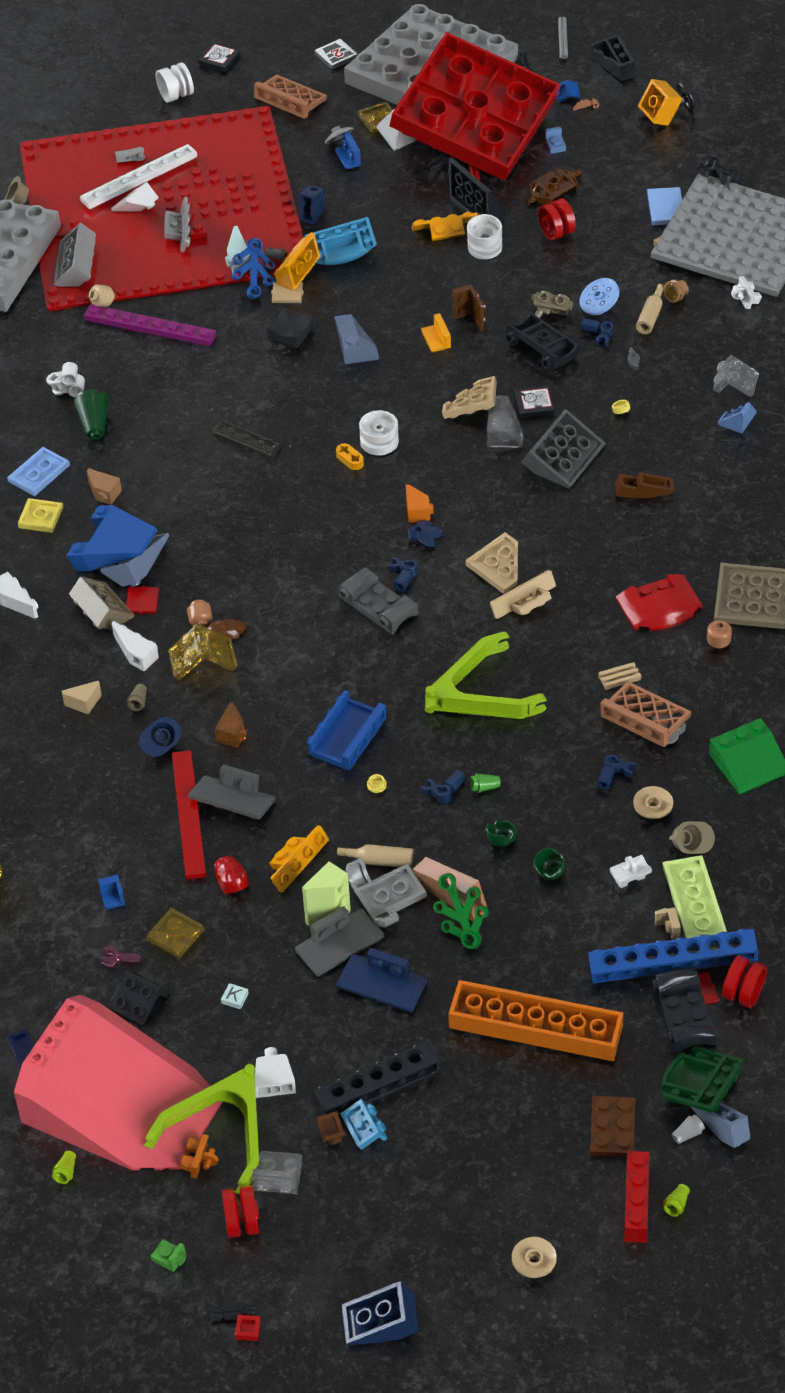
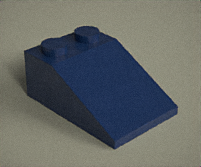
[342,1281,419,1346]

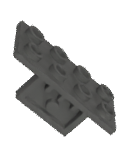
[188,764,275,819]
[295,906,384,977]

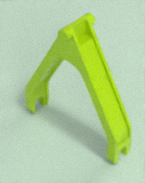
[425,632,547,719]
[144,1064,259,1195]

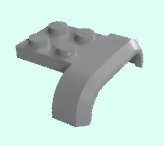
[345,858,427,928]

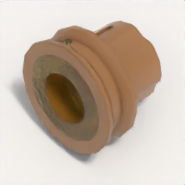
[663,280,688,303]

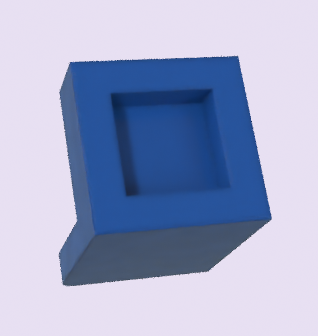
[557,80,580,101]
[98,874,125,910]

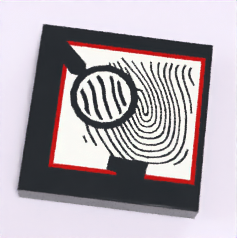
[198,43,240,72]
[514,386,554,418]

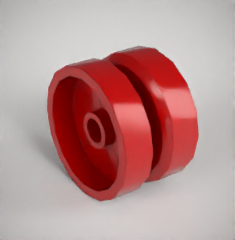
[538,198,576,241]
[722,955,767,1009]
[222,1185,259,1239]

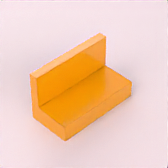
[421,313,451,353]

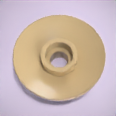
[633,786,673,819]
[512,1237,557,1278]

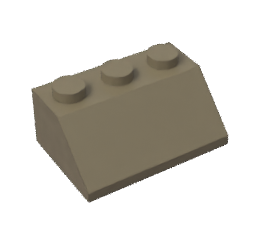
[69,576,135,630]

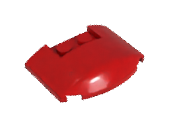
[616,574,703,631]

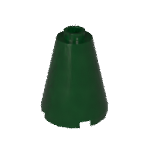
[74,389,109,440]

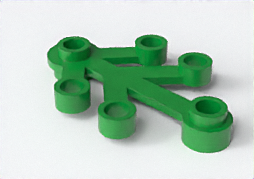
[433,873,489,949]

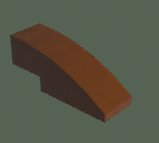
[614,472,674,498]

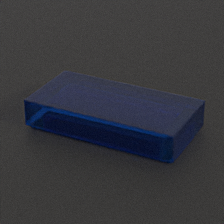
[7,1029,34,1070]

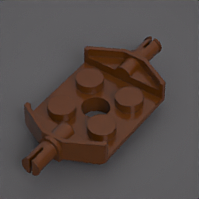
[524,168,582,206]

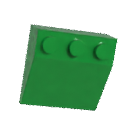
[709,718,785,795]

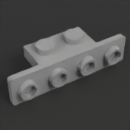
[164,196,190,252]

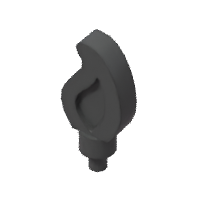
[627,348,640,370]

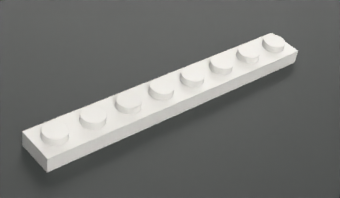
[80,144,197,209]

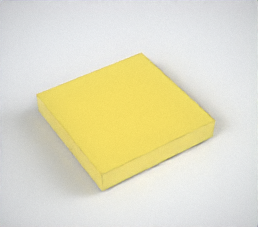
[18,498,63,533]

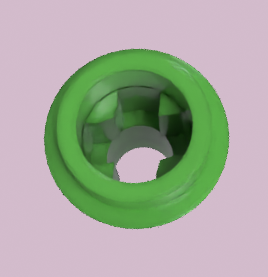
[470,773,500,793]

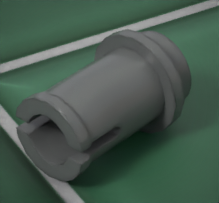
[265,247,288,262]

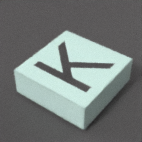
[221,983,249,1009]

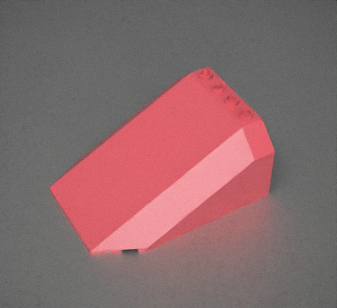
[14,995,223,1170]

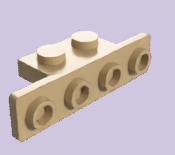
[490,570,556,619]

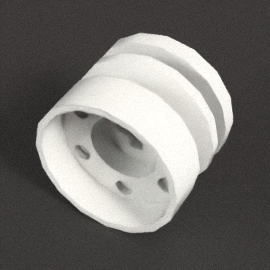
[156,62,194,103]
[467,214,503,260]

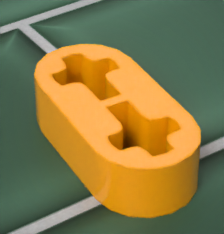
[336,443,364,470]

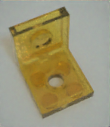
[168,624,237,680]

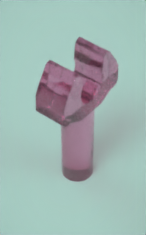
[101,945,140,967]

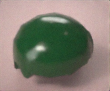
[485,820,517,847]
[533,848,566,880]

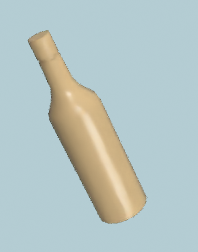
[636,284,664,334]
[337,844,413,868]

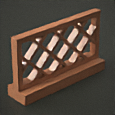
[254,75,327,119]
[601,682,691,747]

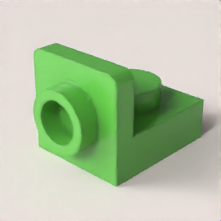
[151,1239,186,1272]

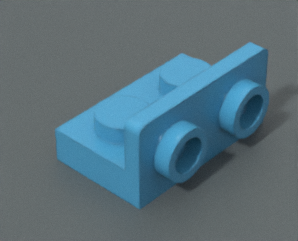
[341,1099,387,1150]

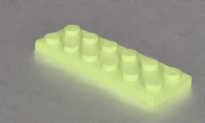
[663,855,732,953]

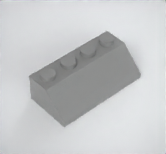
[53,223,96,287]

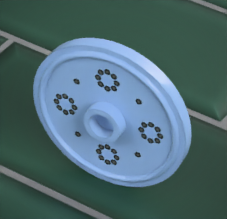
[580,278,619,315]

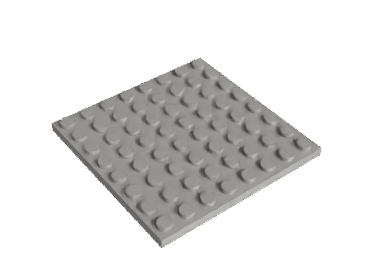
[651,173,785,297]

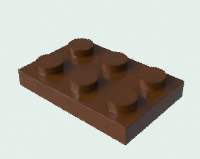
[590,1096,635,1158]

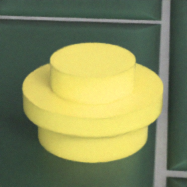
[367,774,387,793]

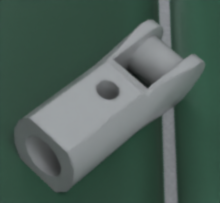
[115,147,145,163]

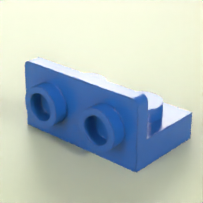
[335,132,361,169]

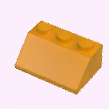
[274,232,321,291]

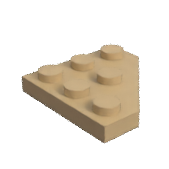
[442,376,497,419]
[466,532,518,594]

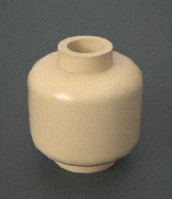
[89,284,115,307]

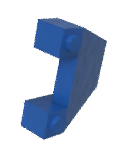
[66,505,157,572]

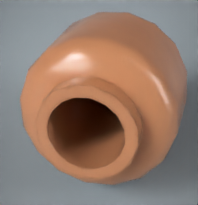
[187,600,213,629]
[707,620,732,648]

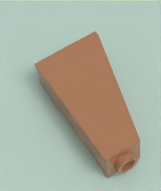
[413,857,487,921]

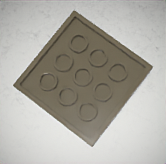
[714,563,785,629]

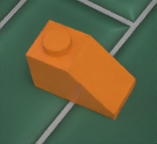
[406,485,434,523]

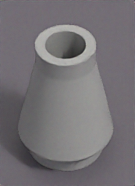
[671,1114,705,1144]

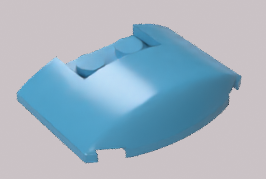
[305,217,377,265]

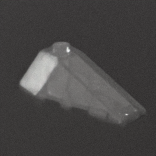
[487,395,523,448]

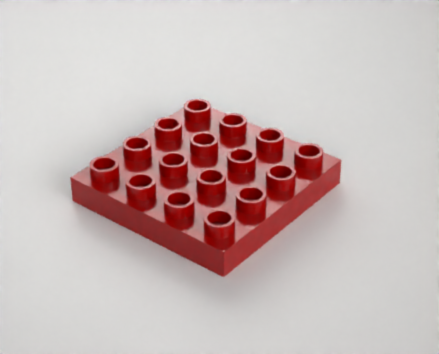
[389,32,560,181]

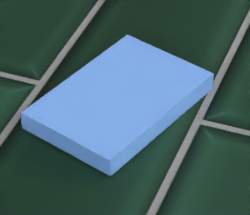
[647,187,682,225]
[7,447,70,496]

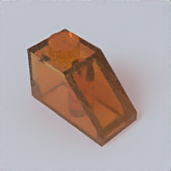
[215,702,246,748]

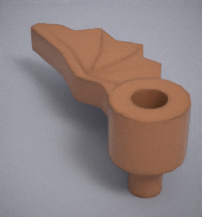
[573,98,599,111]

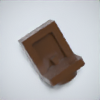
[316,1111,346,1145]

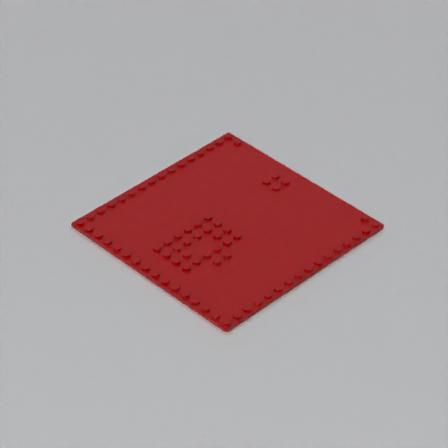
[20,106,311,311]

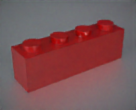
[624,1151,649,1243]

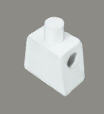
[255,1047,296,1098]

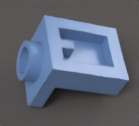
[545,127,566,154]

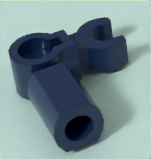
[581,318,613,348]
[388,557,418,592]
[597,754,636,790]
[421,770,466,804]

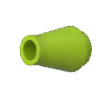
[52,1151,76,1184]
[663,1184,690,1217]

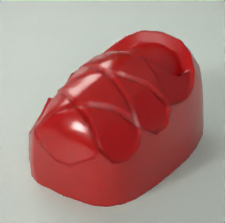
[214,855,249,894]

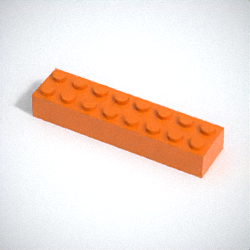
[449,980,624,1061]

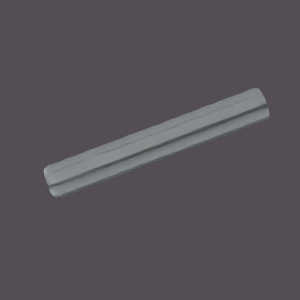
[558,17,568,59]

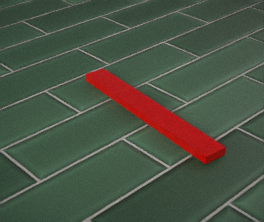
[172,750,206,880]

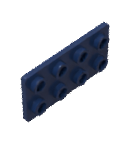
[336,948,428,1013]

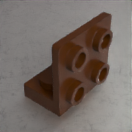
[452,284,486,331]

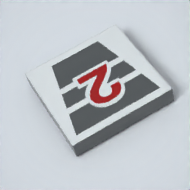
[315,39,357,70]

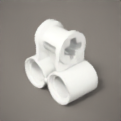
[46,362,85,397]

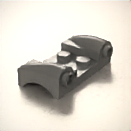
[339,567,418,635]

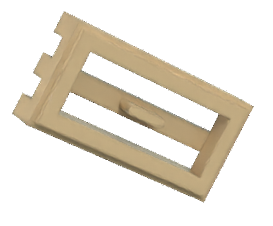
[599,662,641,690]

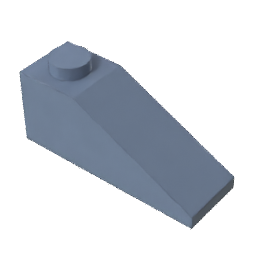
[691,1102,750,1148]

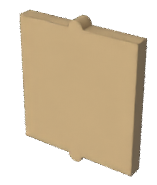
[271,282,304,303]

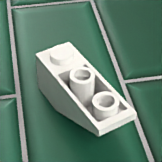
[0,572,38,618]
[112,621,159,671]

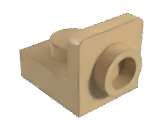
[655,908,681,940]

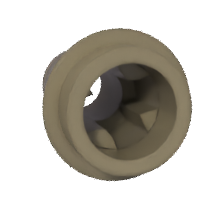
[127,684,147,711]

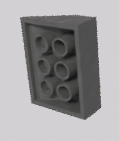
[521,409,606,489]

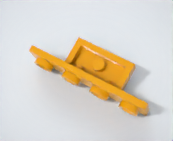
[412,212,478,241]
[269,825,329,892]

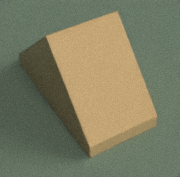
[62,681,102,714]

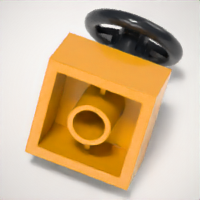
[638,79,696,126]

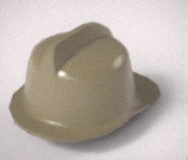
[4,176,29,204]
[669,821,715,854]

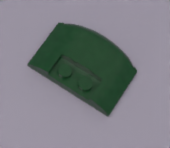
[662,1046,744,1113]

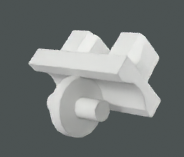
[731,276,762,309]
[610,855,652,888]

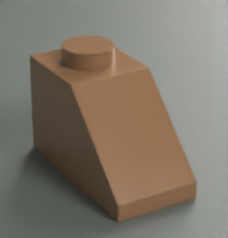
[87,468,122,505]

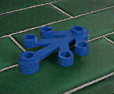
[232,238,275,299]

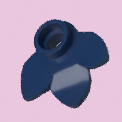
[408,520,444,547]

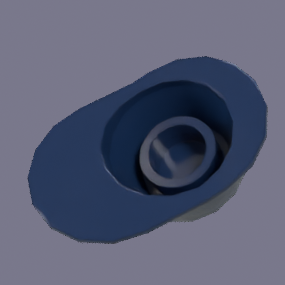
[139,717,181,757]

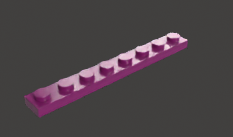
[84,304,216,346]

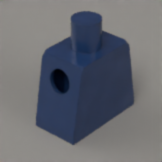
[299,185,325,224]

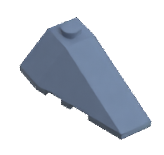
[334,314,379,364]
[100,533,169,587]

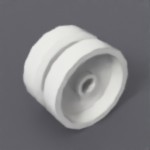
[359,410,399,455]

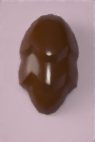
[205,618,246,641]

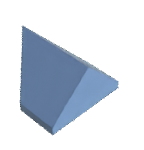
[718,402,757,433]

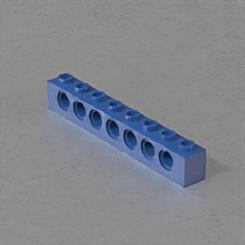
[588,929,758,984]

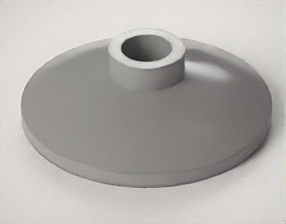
[325,126,354,144]

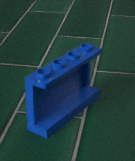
[307,690,387,771]

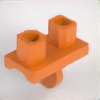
[180,1134,219,1179]

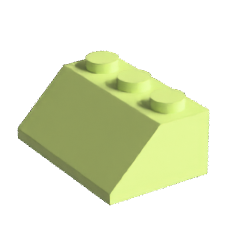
[302,862,351,926]

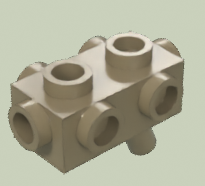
[531,291,573,318]

